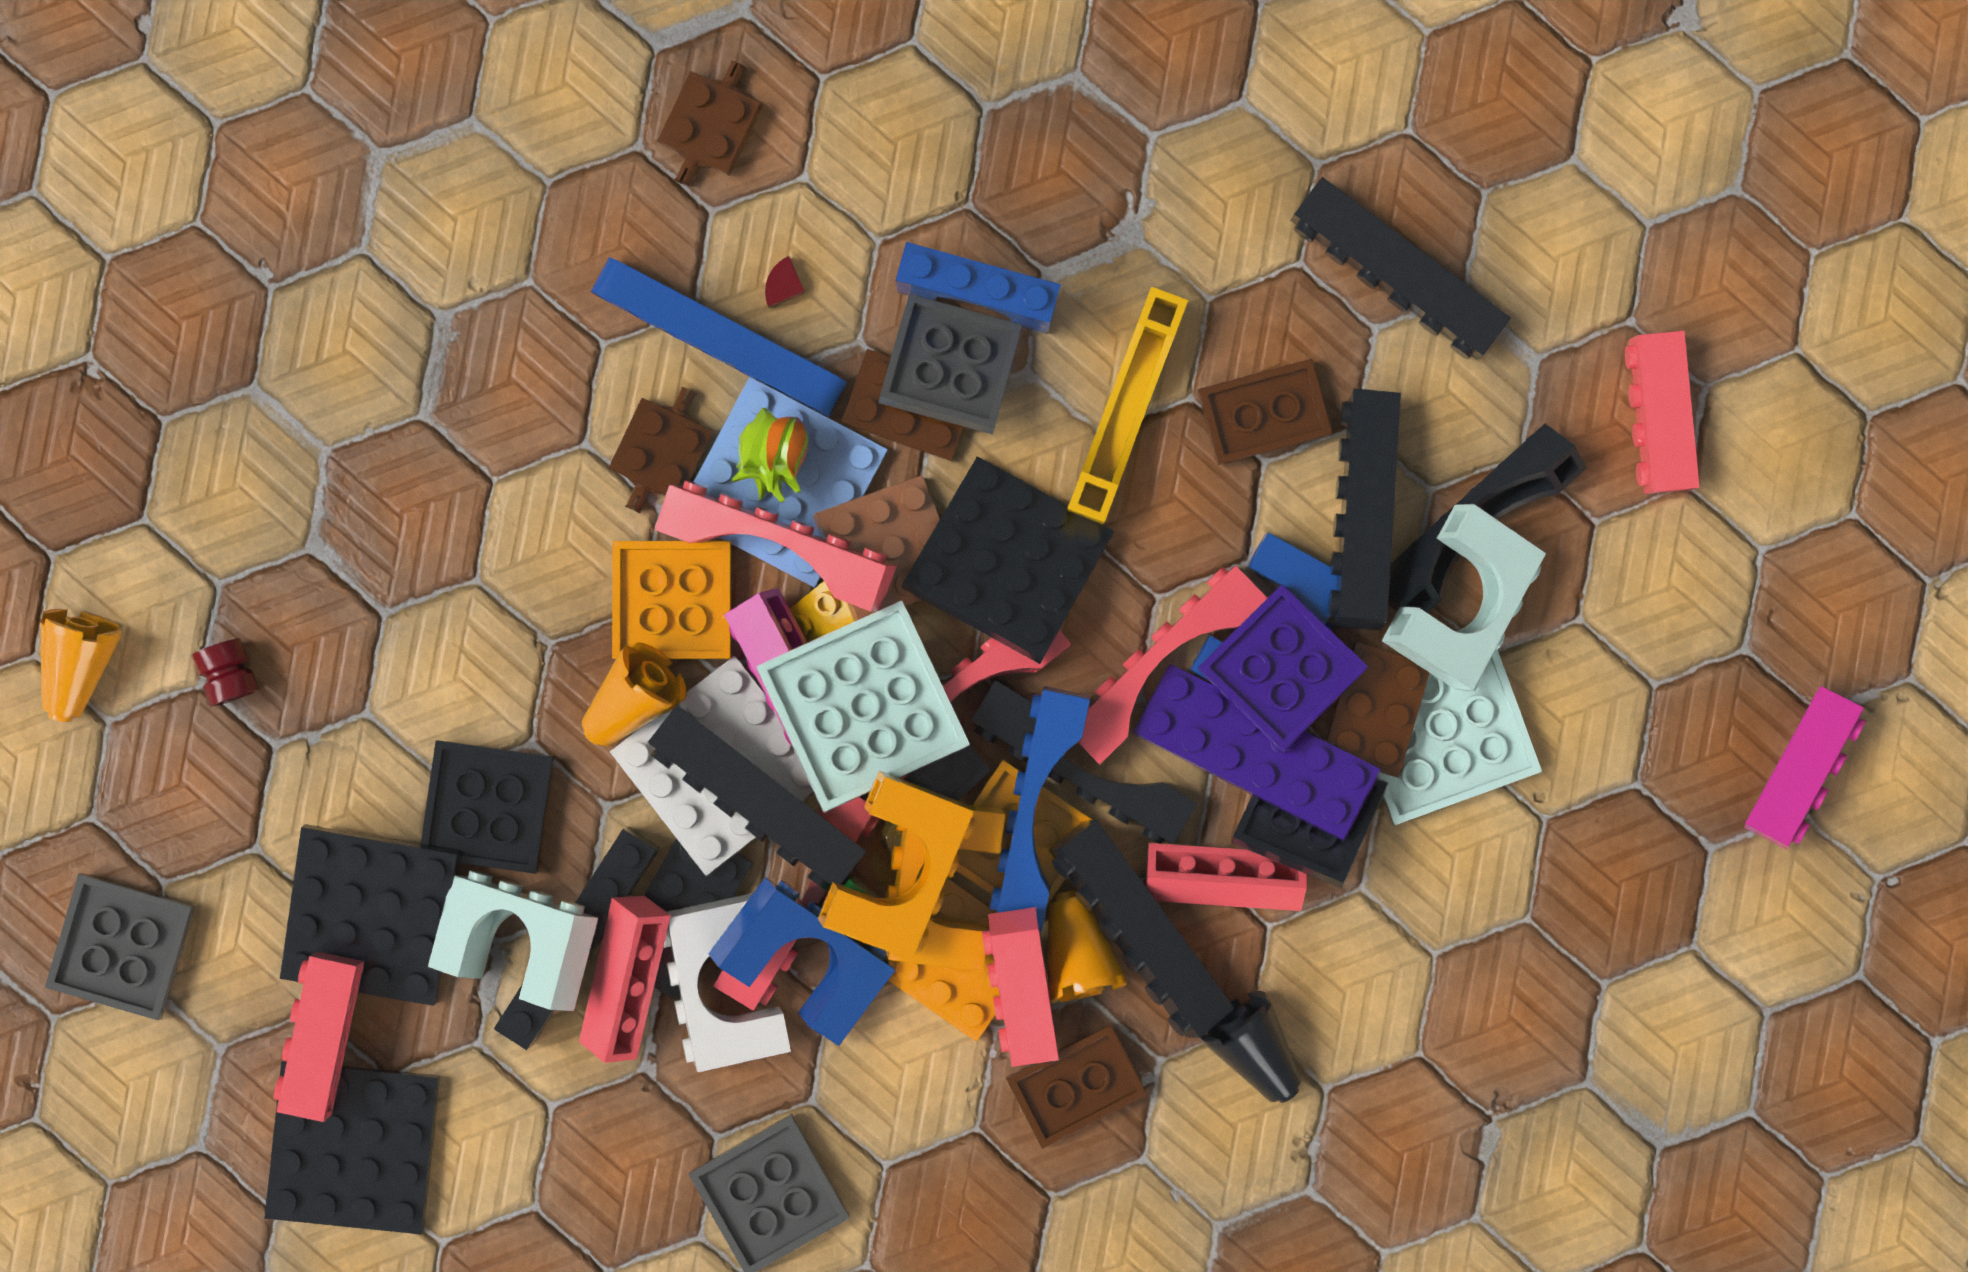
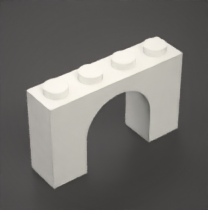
[663,893,791,1072]

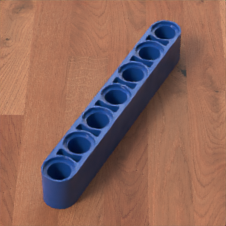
[590,257,847,417]

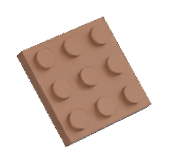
[813,475,940,622]

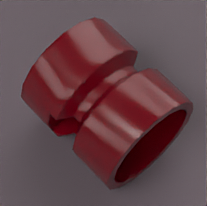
[191,638,260,707]

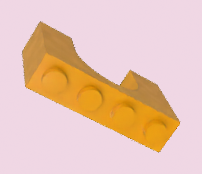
[818,770,975,960]
[885,805,1005,971]

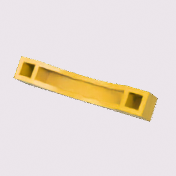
[1067,286,1188,525]

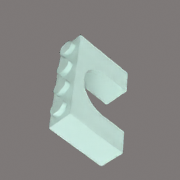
[1382,504,1546,690]
[428,871,598,1011]

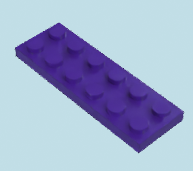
[1133,664,1381,841]

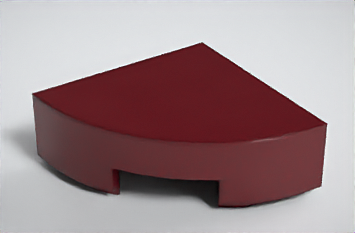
[765,256,805,308]

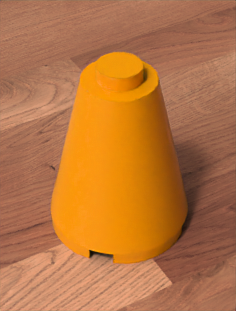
[40,609,122,722]
[582,642,686,746]
[1048,890,1127,1003]

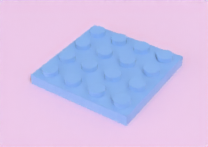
[694,376,888,588]

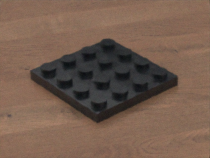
[901,456,1114,664]
[280,824,460,1006]
[264,1061,440,1235]

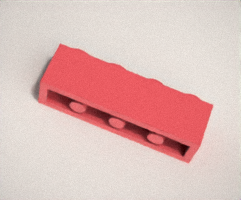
[1625,331,1700,494]
[1145,843,1307,911]
[579,896,671,1063]
[982,907,1059,1067]
[274,951,364,1122]

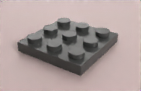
[878,294,1022,435]
[45,873,195,1020]
[688,1113,850,1272]

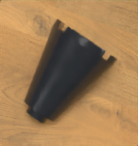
[1201,991,1301,1103]

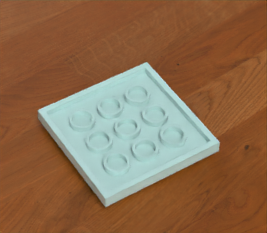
[756,600,970,813]
[1378,649,1542,825]

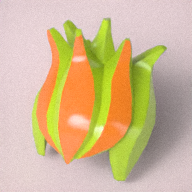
[732,407,809,503]

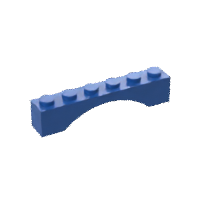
[989,686,1091,932]

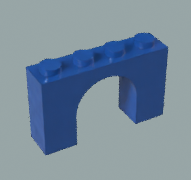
[895,242,1061,334]
[1189,532,1337,682]
[708,877,895,1046]

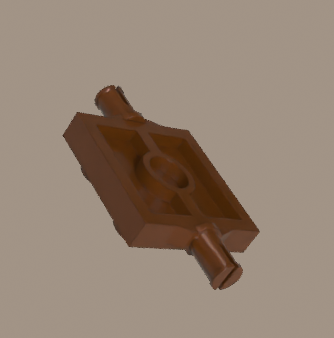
[657,60,763,187]
[609,386,713,513]

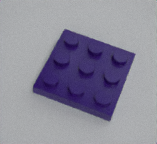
[1198,585,1368,753]

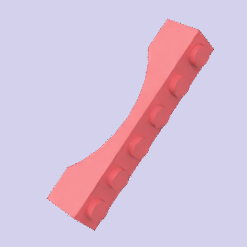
[655,480,897,611]
[1077,566,1267,765]
[900,630,1071,779]
[713,796,879,1011]

